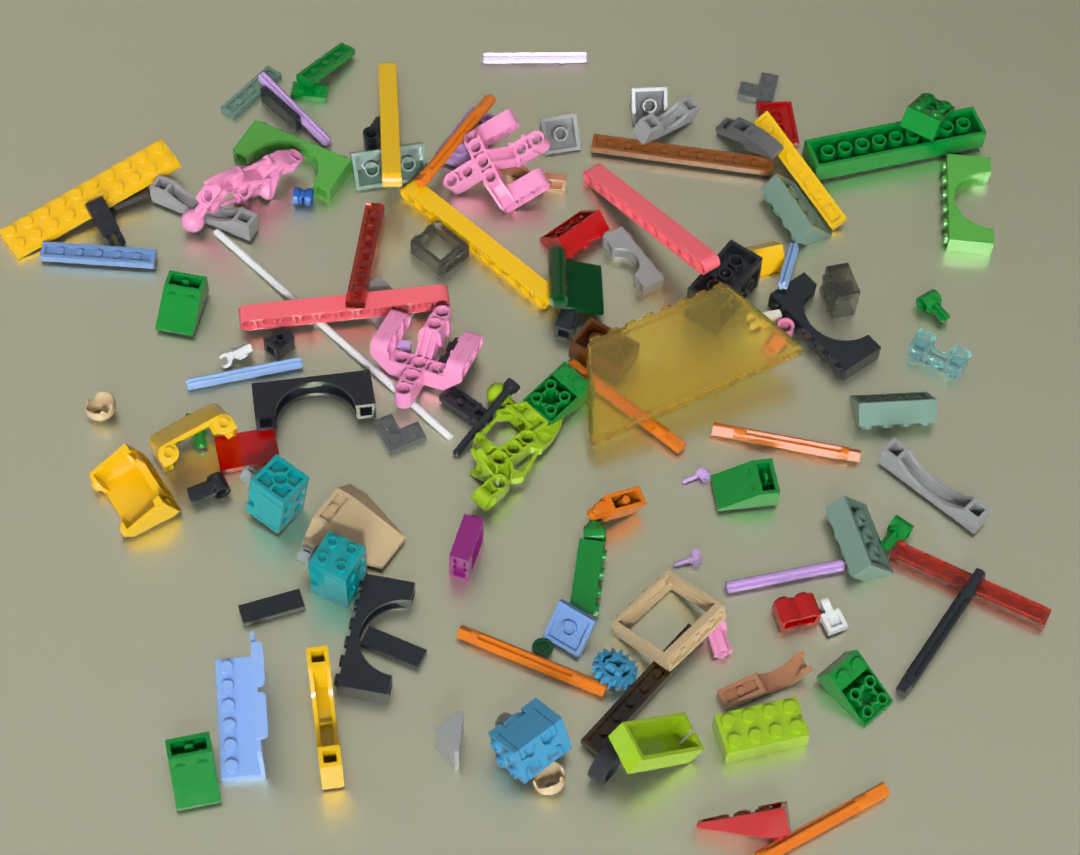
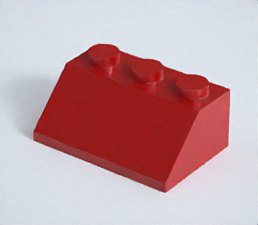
[539,210,609,260]

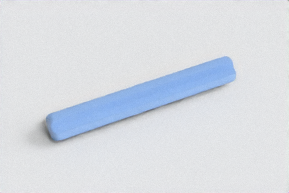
[777,242,799,290]

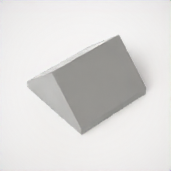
[629,87,668,125]
[539,113,581,155]
[435,711,464,770]

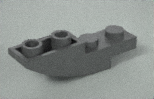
[715,117,784,160]

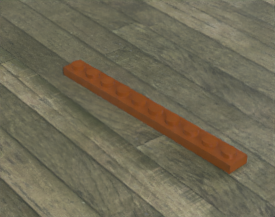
[591,134,774,176]

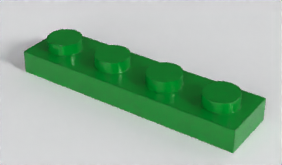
[296,42,355,87]

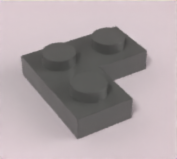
[737,72,779,103]
[373,414,426,455]

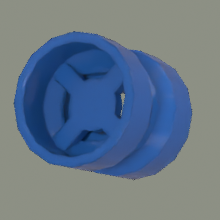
[292,187,314,207]

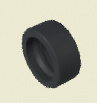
[588,741,621,785]

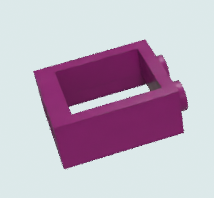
[449,514,484,581]

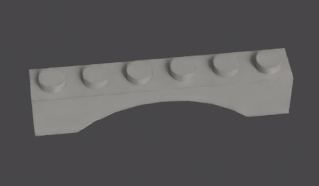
[149,174,259,241]
[878,438,991,534]

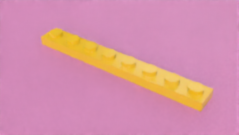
[753,111,848,230]

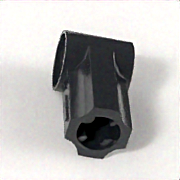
[363,116,381,150]
[187,472,231,505]

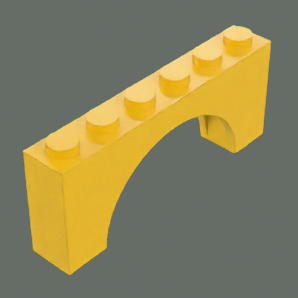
[306,645,344,790]

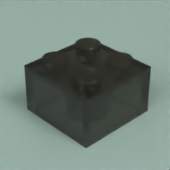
[819,262,860,319]

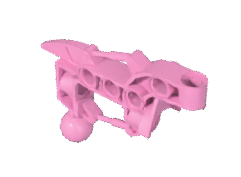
[181,149,303,233]

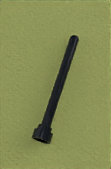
[453,378,521,457]

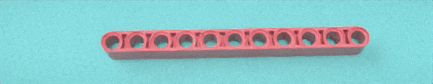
[583,164,720,275]
[238,285,451,331]

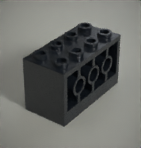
[684,240,763,334]

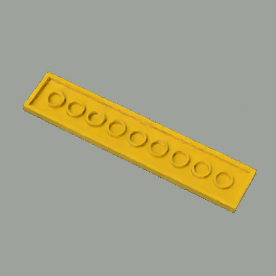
[0,139,181,260]

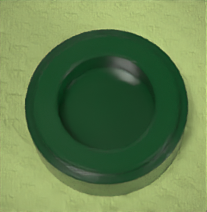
[532,638,553,659]

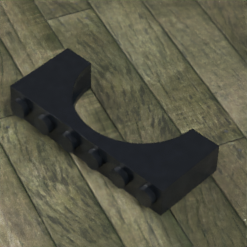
[768,272,881,380]
[251,370,377,431]
[334,574,415,704]

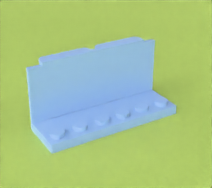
[215,632,268,782]

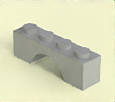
[632,95,701,145]
[602,226,664,299]

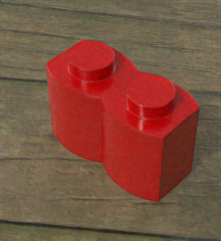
[772,592,821,630]

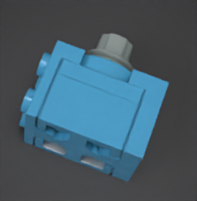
[488,698,572,784]

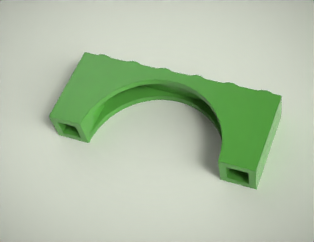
[233,119,352,202]
[941,154,994,255]

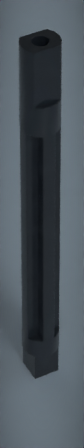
[896,568,986,698]

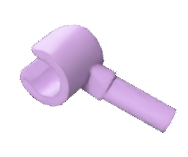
[681,467,710,484]
[673,549,701,567]

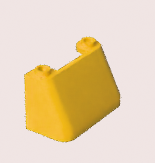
[149,403,237,474]
[88,443,181,538]

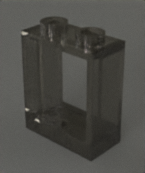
[410,220,469,278]

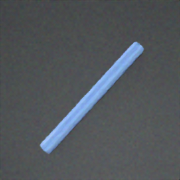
[186,357,303,390]

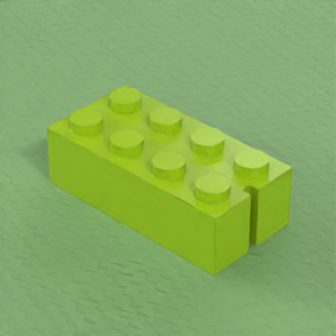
[712,696,810,764]
[608,712,704,774]

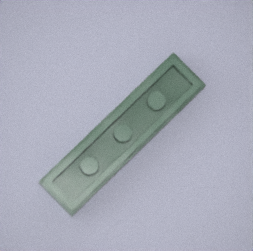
[221,66,282,120]

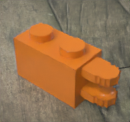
[587,486,647,522]

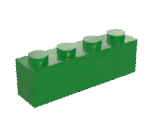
[570,538,607,617]

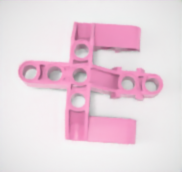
[443,110,550,212]
[370,305,483,409]

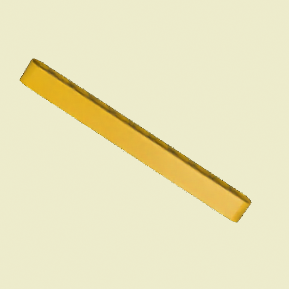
[378,62,402,188]
[400,179,550,309]

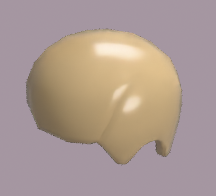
[85,392,116,422]
[533,761,566,795]

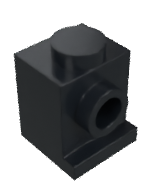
[554,309,578,341]
[263,328,295,361]

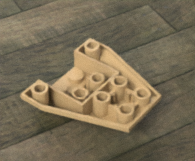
[302,484,406,569]

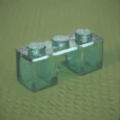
[907,328,972,380]

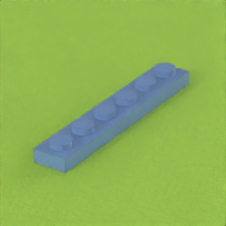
[39,241,158,269]

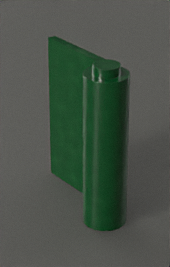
[548,247,604,315]

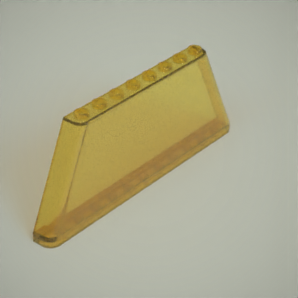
[586,282,804,447]

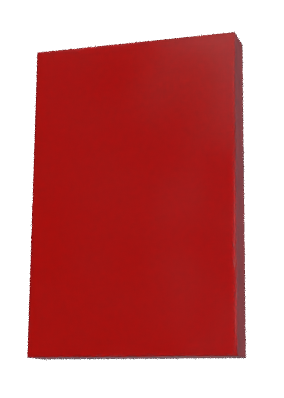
[755,101,799,146]
[214,429,280,474]

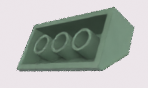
[349,142,427,191]
[761,174,832,246]
[850,392,937,429]
[825,496,894,581]

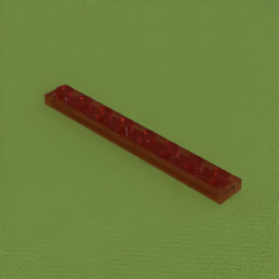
[345,203,385,309]
[889,541,1052,629]

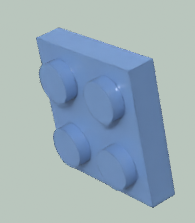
[542,599,598,657]

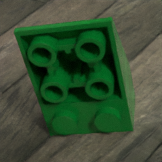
[900,93,956,141]
[155,270,209,336]
[523,361,594,425]
[710,458,780,511]
[816,650,893,727]
[165,731,221,811]

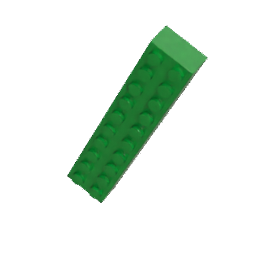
[802,106,987,180]

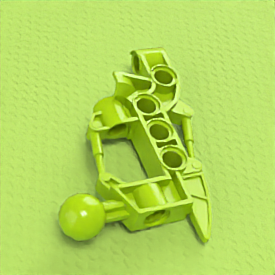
[470,382,563,511]

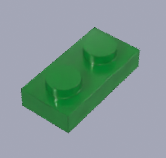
[290,81,329,103]

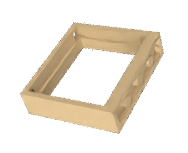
[612,570,726,672]

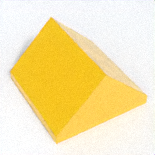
[745,241,785,278]

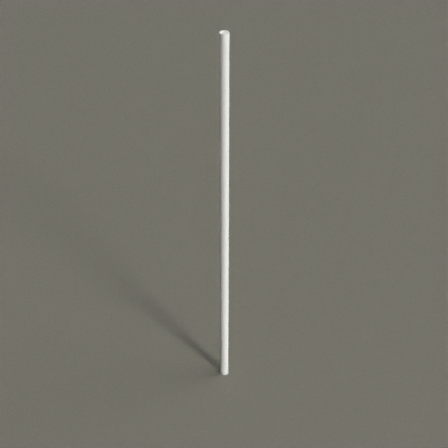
[213,229,454,441]

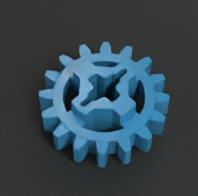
[592,648,638,690]

